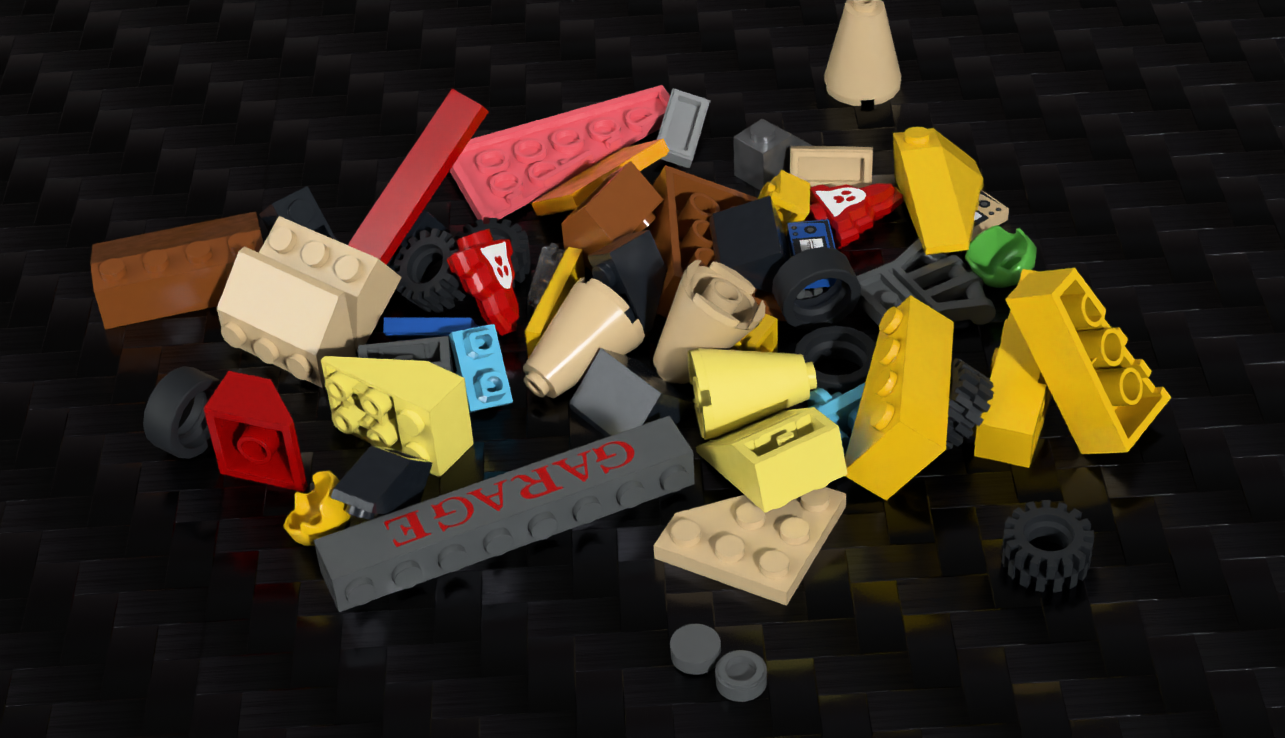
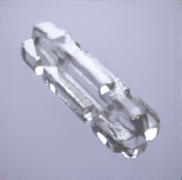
[527,243,565,311]

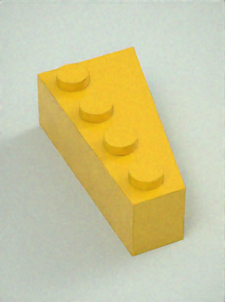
[1005,268,1171,454]
[971,269,1052,468]
[845,295,954,500]

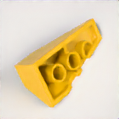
[893,127,983,255]

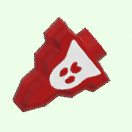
[804,183,903,249]
[447,229,519,336]

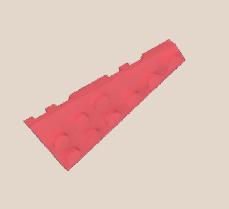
[450,85,670,224]

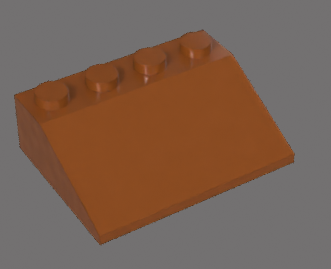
[645,165,786,321]
[90,211,263,329]

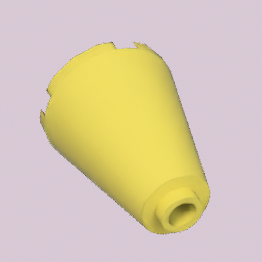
[688,348,817,440]

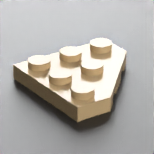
[653,487,846,606]

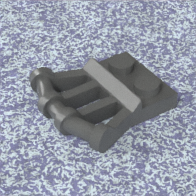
[857,239,996,326]

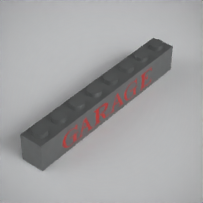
[314,416,695,612]

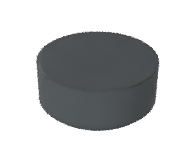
[670,624,721,675]
[715,650,767,702]

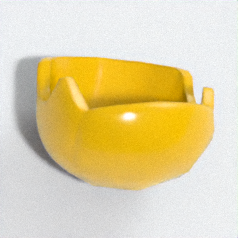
[283,470,351,546]

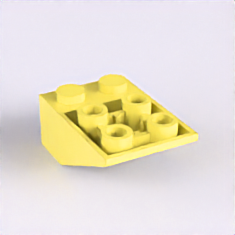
[321,356,474,478]
[696,407,847,513]

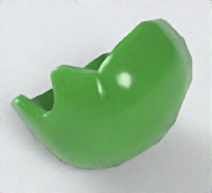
[965,225,1037,288]

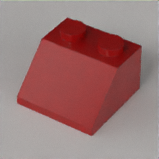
[203,371,308,492]

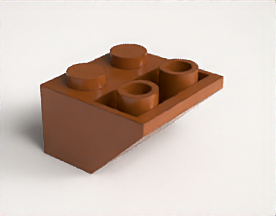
[561,161,664,272]

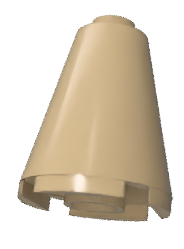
[824,0,901,106]
[653,260,766,384]
[523,278,645,398]

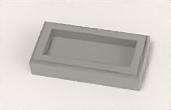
[657,88,710,168]

